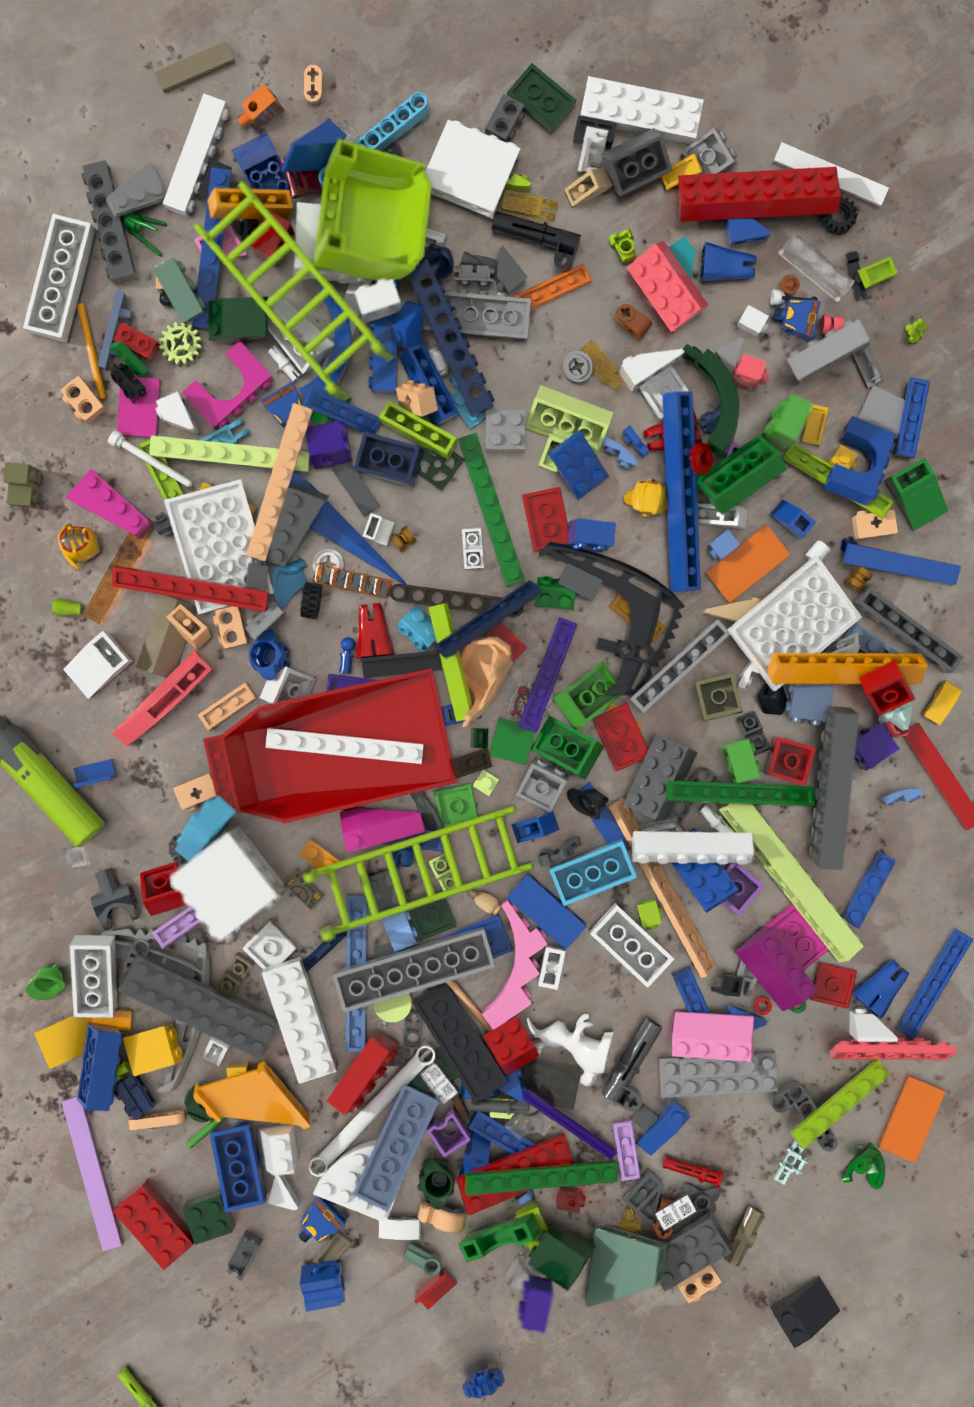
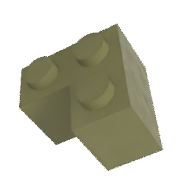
[3,462,41,508]

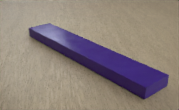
[518,617,578,733]

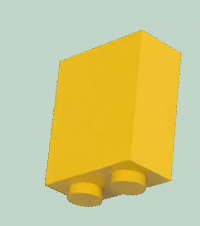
[123,1023,183,1076]

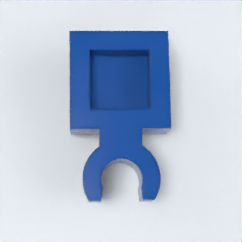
[622,425,650,458]

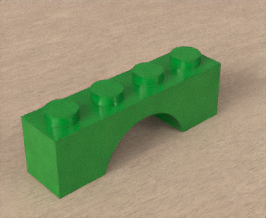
[459,1213,541,1262]

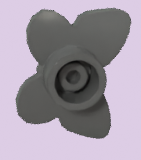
[683,1183,721,1213]

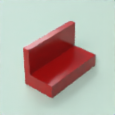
[414,1267,457,1310]

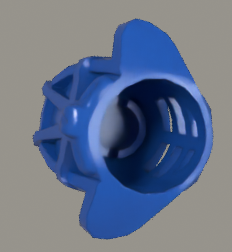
[249,630,290,680]

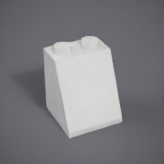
[255,1124,299,1176]

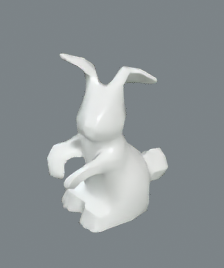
[527,1013,614,1086]

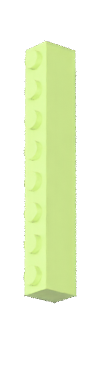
[149,435,310,472]

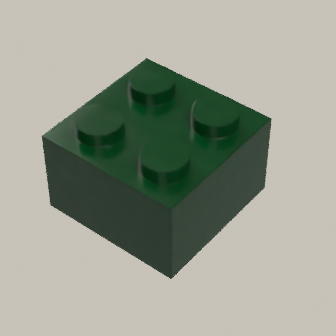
[183,1189,236,1245]

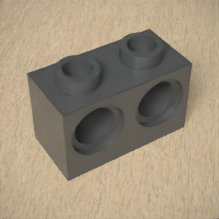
[485,94,526,143]

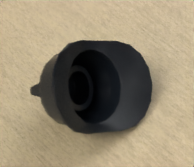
[567,788,609,820]

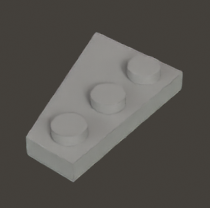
[106,162,167,217]

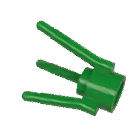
[124,212,166,256]

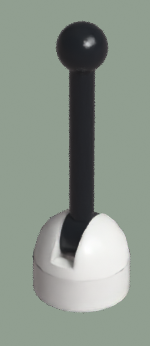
[770,289,818,306]

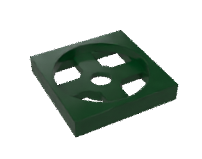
[418,448,465,491]

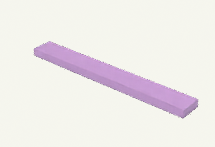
[61,1096,123,1251]

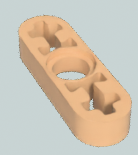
[128,1110,186,1130]

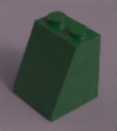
[528,1225,596,1291]

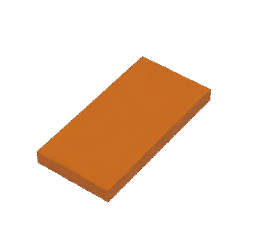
[705,524,790,603]
[878,1075,946,1163]

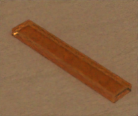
[82,518,155,625]

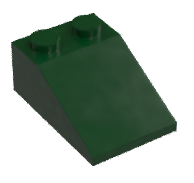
[209,296,268,344]

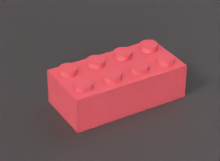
[627,241,709,332]

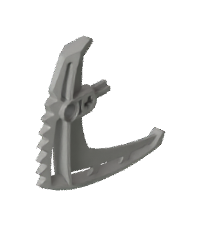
[100,928,210,1092]

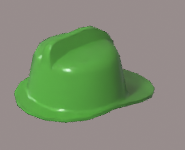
[26,964,65,1000]

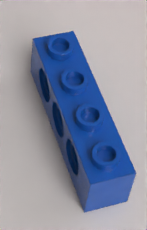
[399,342,459,426]

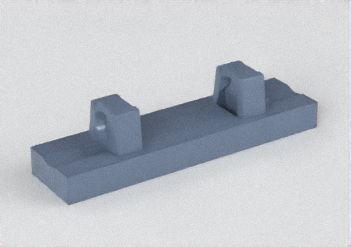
[98,290,132,371]

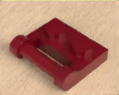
[279,157,322,199]

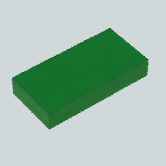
[110,341,148,375]

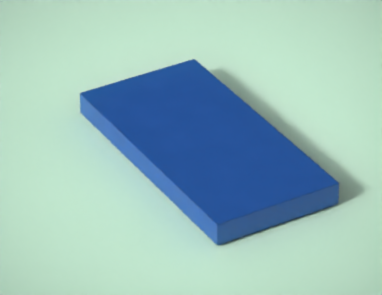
[427,914,513,959]

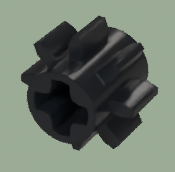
[235,219,259,240]

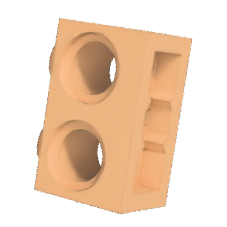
[60,376,107,424]
[213,606,249,649]
[677,1264,722,1303]

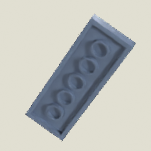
[352,1084,439,1212]

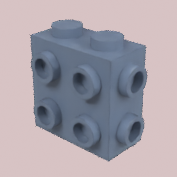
[785,684,835,726]

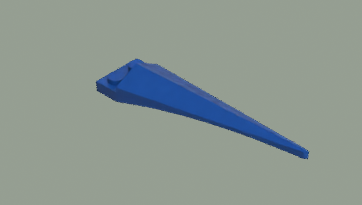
[289,472,406,584]

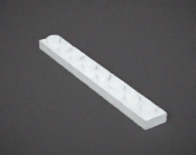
[266,727,424,764]

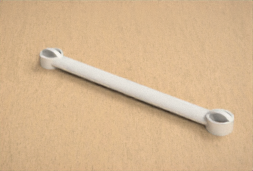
[309,1044,436,1177]

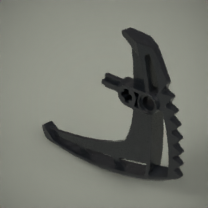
[538,542,685,696]

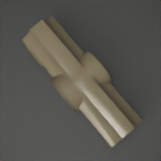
[724,1205,765,1267]

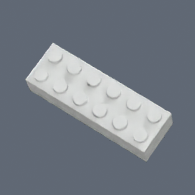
[580,76,704,145]
[23,214,96,343]
[262,956,338,1084]

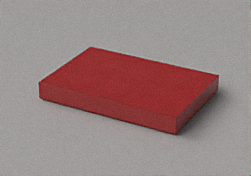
[522,487,569,552]
[592,703,649,772]

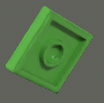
[433,783,478,828]

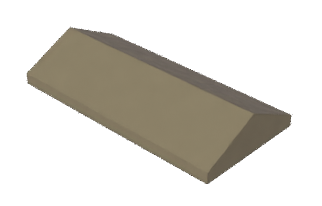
[136,595,197,678]

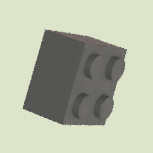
[360,866,411,912]

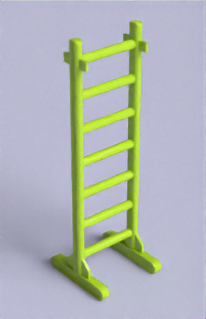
[194,181,395,402]
[301,806,534,941]

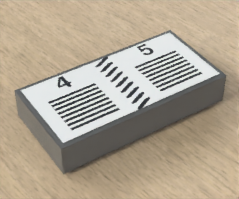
[653,1194,697,1231]

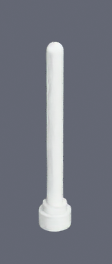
[108,430,193,487]

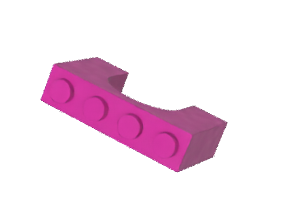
[182,341,274,430]

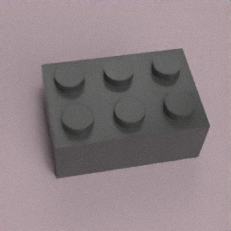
[601,128,673,196]

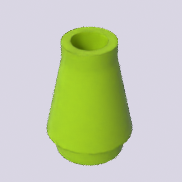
[52,598,81,617]

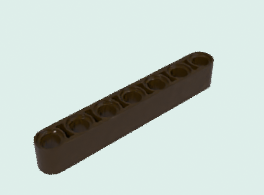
[390,584,524,618]

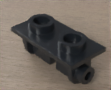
[110,363,146,404]

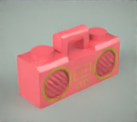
[732,354,770,391]

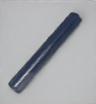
[303,931,347,972]

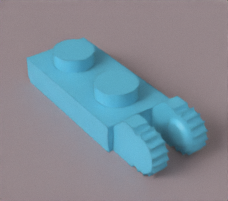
[445,375,486,430]
[200,418,250,444]

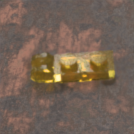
[501,189,558,220]

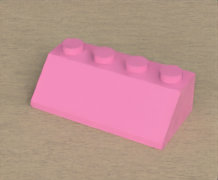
[672,1011,754,1062]

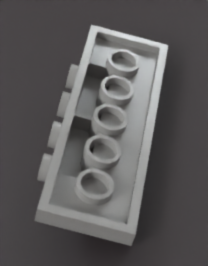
[413,288,531,339]
[658,1051,778,1098]

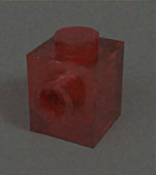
[556,1186,586,1213]

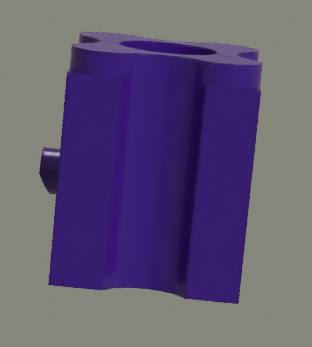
[306,421,352,469]
[854,722,900,771]

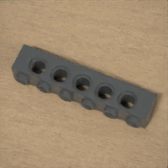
[81,160,138,285]
[853,587,964,673]

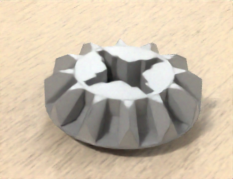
[563,350,594,382]

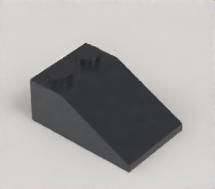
[770,1277,840,1349]

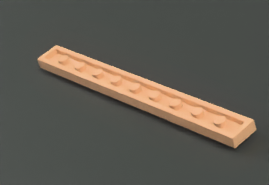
[608,797,717,978]

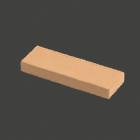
[198,682,257,731]

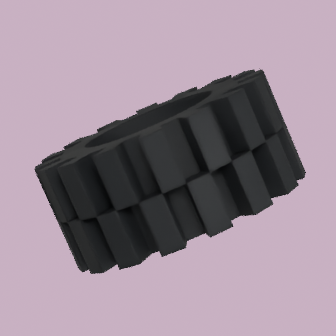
[820,196,858,235]
[300,582,322,619]

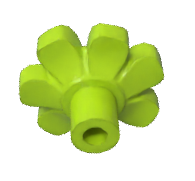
[905,319,928,343]

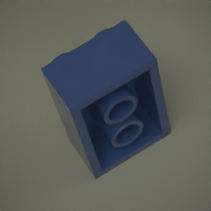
[353,432,424,488]

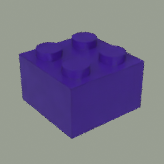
[518,1275,553,1333]

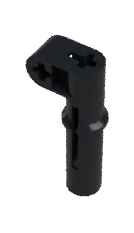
[492,211,581,272]

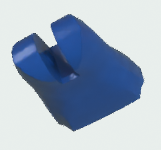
[700,242,757,281]
[852,959,909,1019]

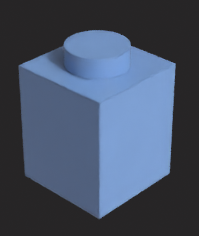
[707,530,740,561]

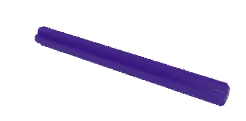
[522,1090,616,1159]

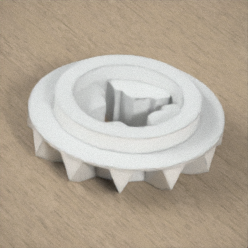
[313,549,344,579]

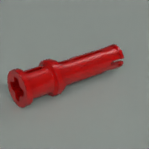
[663,1156,723,1188]

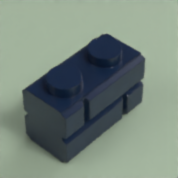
[114,1074,157,1120]

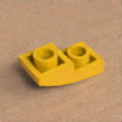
[923,680,962,725]

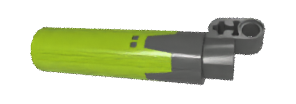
[0,715,105,848]

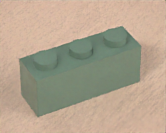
[153,258,206,324]

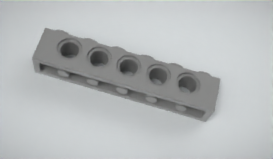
[628,619,730,713]

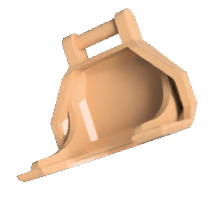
[460,636,513,727]

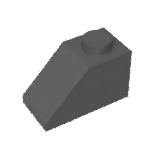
[495,246,527,294]

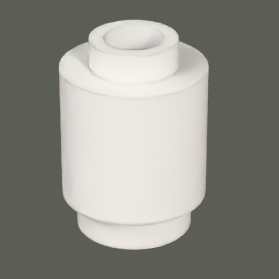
[428,347,450,378]

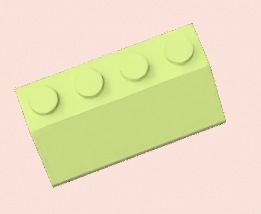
[525,385,614,455]

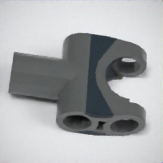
[91,868,139,930]

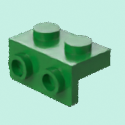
[535,576,576,610]

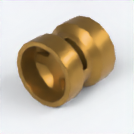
[390,525,417,553]
[846,565,873,592]

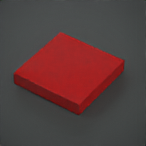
[809,961,857,1009]

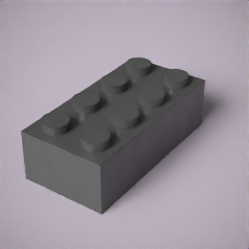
[623,734,698,824]
[660,1211,732,1291]

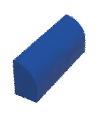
[507,872,587,950]

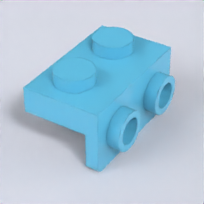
[396,605,436,652]

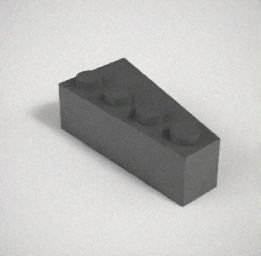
[266,483,329,567]

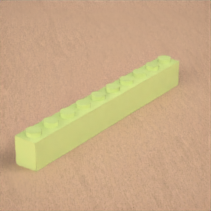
[719,804,864,963]

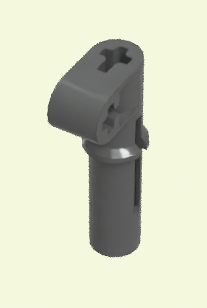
[602,1018,663,1112]

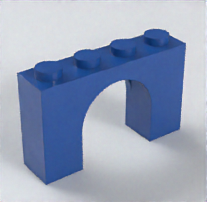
[824,416,896,506]

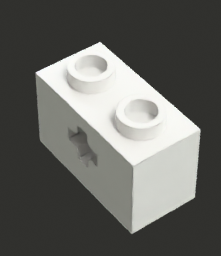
[538,945,566,990]

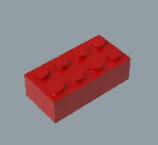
[326,1032,400,1116]
[113,1179,194,1270]

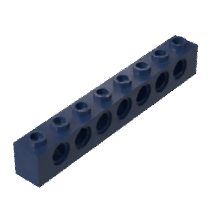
[408,259,495,417]

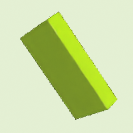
[858,256,898,289]

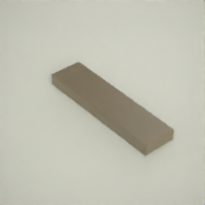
[155,41,235,92]

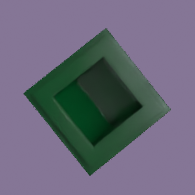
[470,728,488,748]

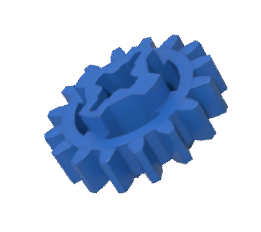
[462,1368,505,1398]

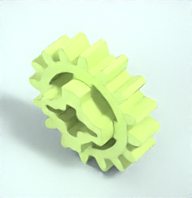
[159,322,202,365]

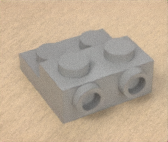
[682,128,738,174]
[245,601,285,640]
[516,758,569,812]

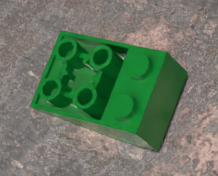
[886,458,948,530]

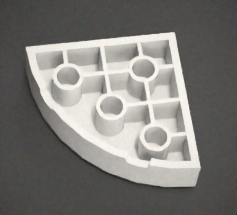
[313,1139,402,1223]

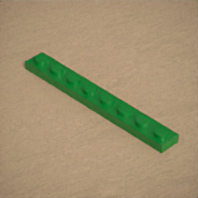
[458,433,525,587]
[667,781,815,807]
[465,1160,618,1195]

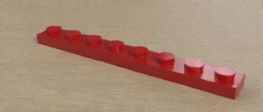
[111,566,269,612]

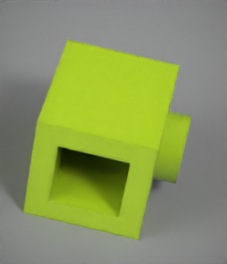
[635,899,664,930]

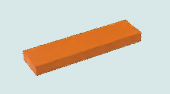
[513,263,592,311]

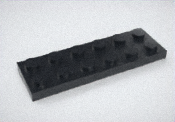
[412,982,509,1103]

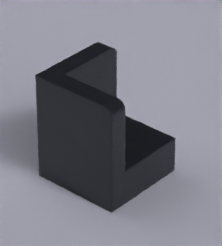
[758,684,788,715]
[711,972,743,997]

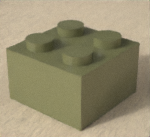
[695,673,743,722]

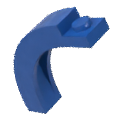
[299,287,352,399]

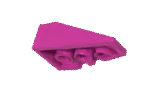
[340,807,425,852]

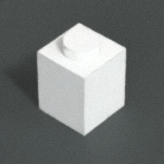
[736,305,769,337]

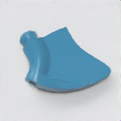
[272,558,307,608]

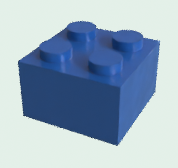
[567,518,616,552]

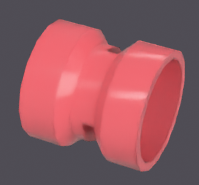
[821,315,844,335]

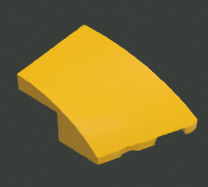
[34,1015,92,1069]

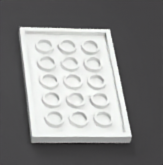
[164,479,274,614]
[727,556,862,691]

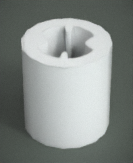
[805,540,831,561]

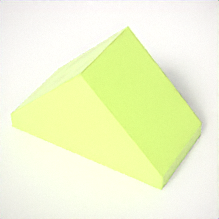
[538,434,566,472]

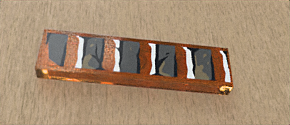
[312,563,393,599]

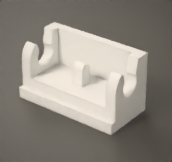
[578,126,608,172]

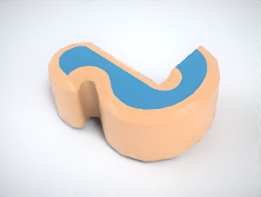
[418,1199,468,1233]

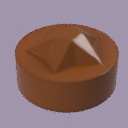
[779,275,800,296]

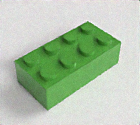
[761,394,814,453]

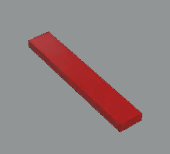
[903,723,974,831]

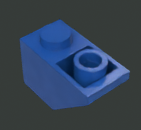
[770,500,816,539]
[498,1067,527,1102]

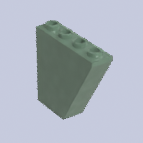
[585,1224,667,1307]

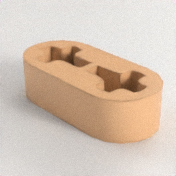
[304,65,323,105]

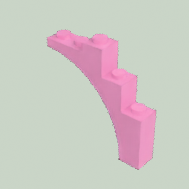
[482,899,548,1030]

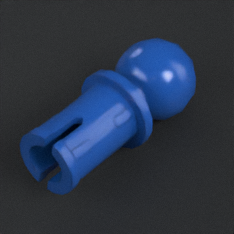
[339,637,356,674]

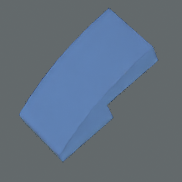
[601,437,637,469]
[878,788,924,806]

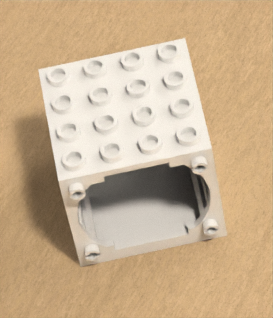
[170,827,287,942]

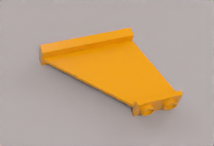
[193,1061,310,1130]

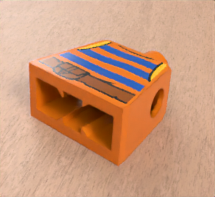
[237,84,285,128]

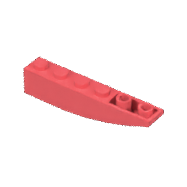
[112,650,212,746]

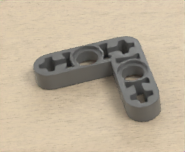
[387,1010,423,1067]

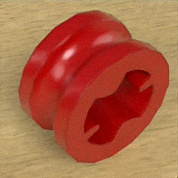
[753,996,772,1015]

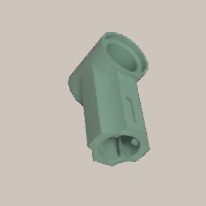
[403,1242,442,1276]

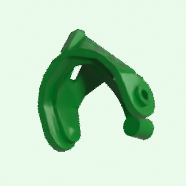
[842,1144,885,1190]

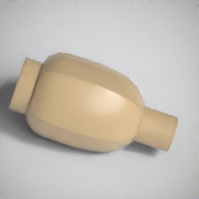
[468,889,502,916]

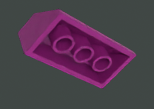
[735,927,819,1011]

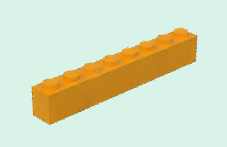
[767,653,928,685]

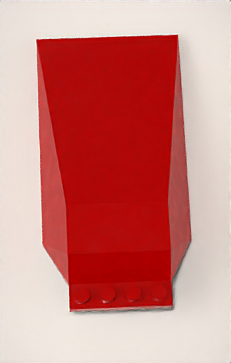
[203,668,457,823]

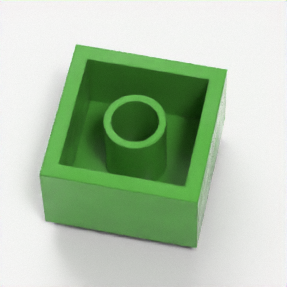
[721,738,762,784]

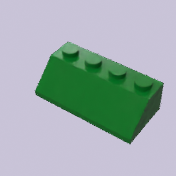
[696,434,787,515]

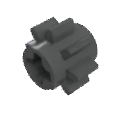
[153,512,174,537]

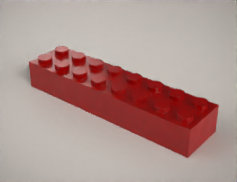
[677,166,841,222]

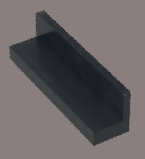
[361,650,441,678]

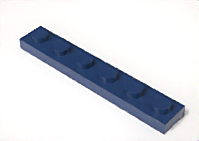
[434,580,542,659]

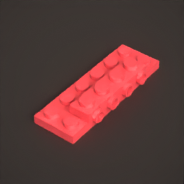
[829,1038,957,1060]

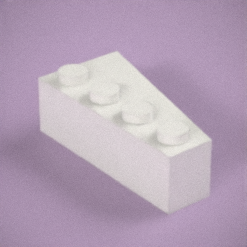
[268,298,335,374]

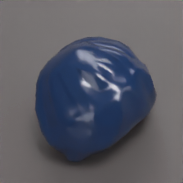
[419,244,454,281]

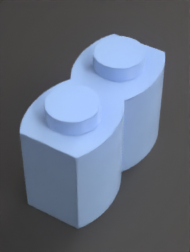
[382,911,419,952]

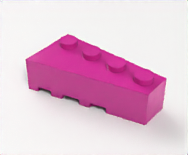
[65,469,153,538]

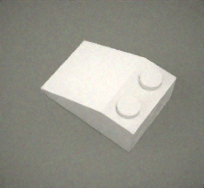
[619,349,684,392]

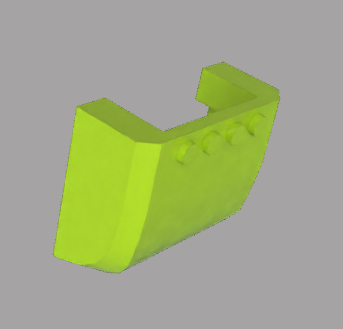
[313,139,432,281]

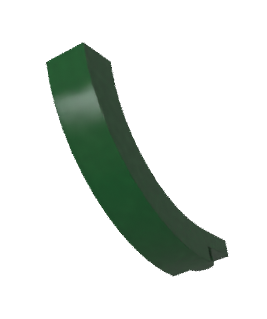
[682,344,739,459]

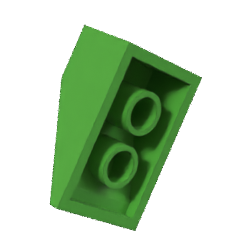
[553,661,622,729]

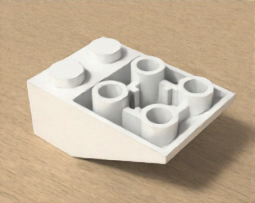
[63,631,133,699]

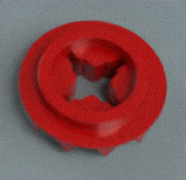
[689,443,713,475]

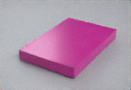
[117,377,161,438]
[764,904,829,971]

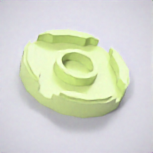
[373,993,412,1022]

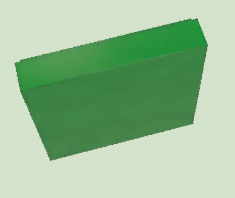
[489,717,535,765]

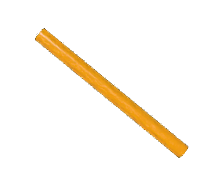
[77,303,107,400]

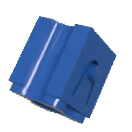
[300,1260,346,1312]

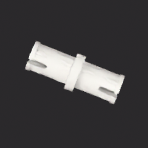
[268,345,303,383]
[698,803,734,833]

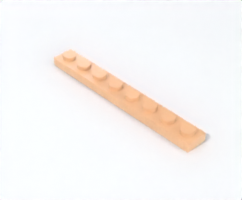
[246,403,312,561]

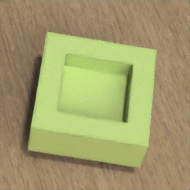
[473,770,499,796]

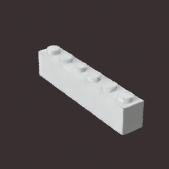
[163,93,230,217]
[632,831,754,865]

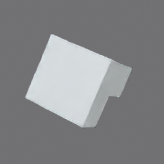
[363,513,395,546]

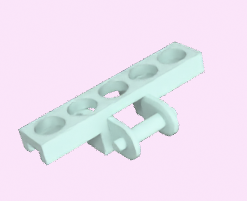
[774,1140,809,1185]

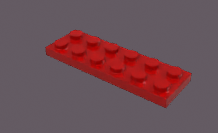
[456,1133,574,1216]

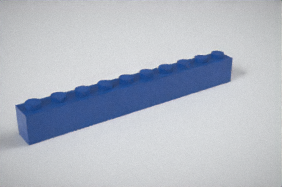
[662,391,701,591]

